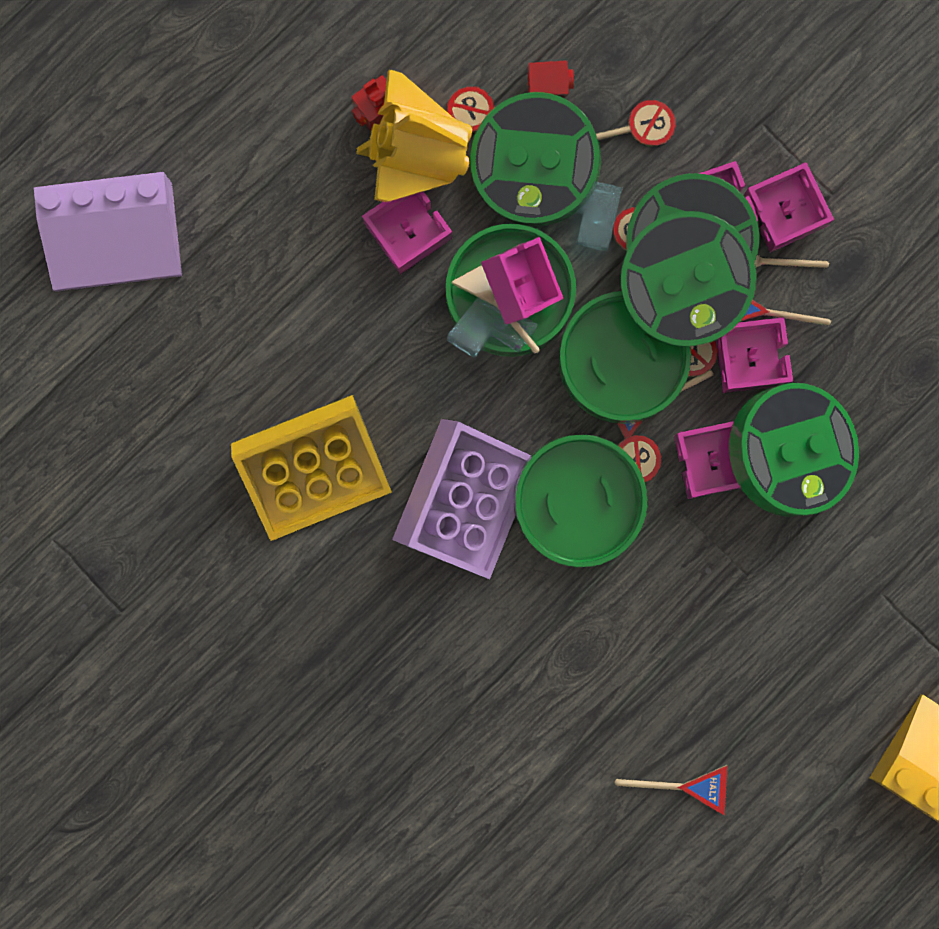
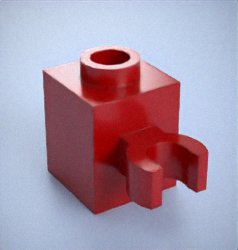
[527,61,574,98]
[351,75,387,131]

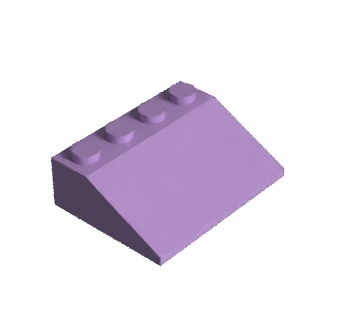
[34,172,182,292]
[392,419,531,579]

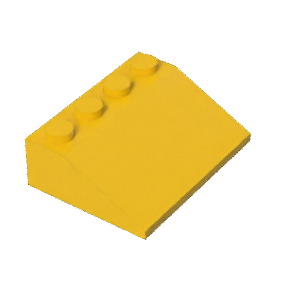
[231,395,392,541]
[869,694,939,823]

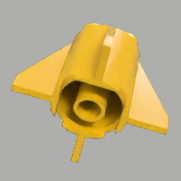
[357,70,472,202]

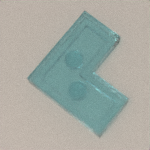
[576,182,622,251]
[447,298,538,357]

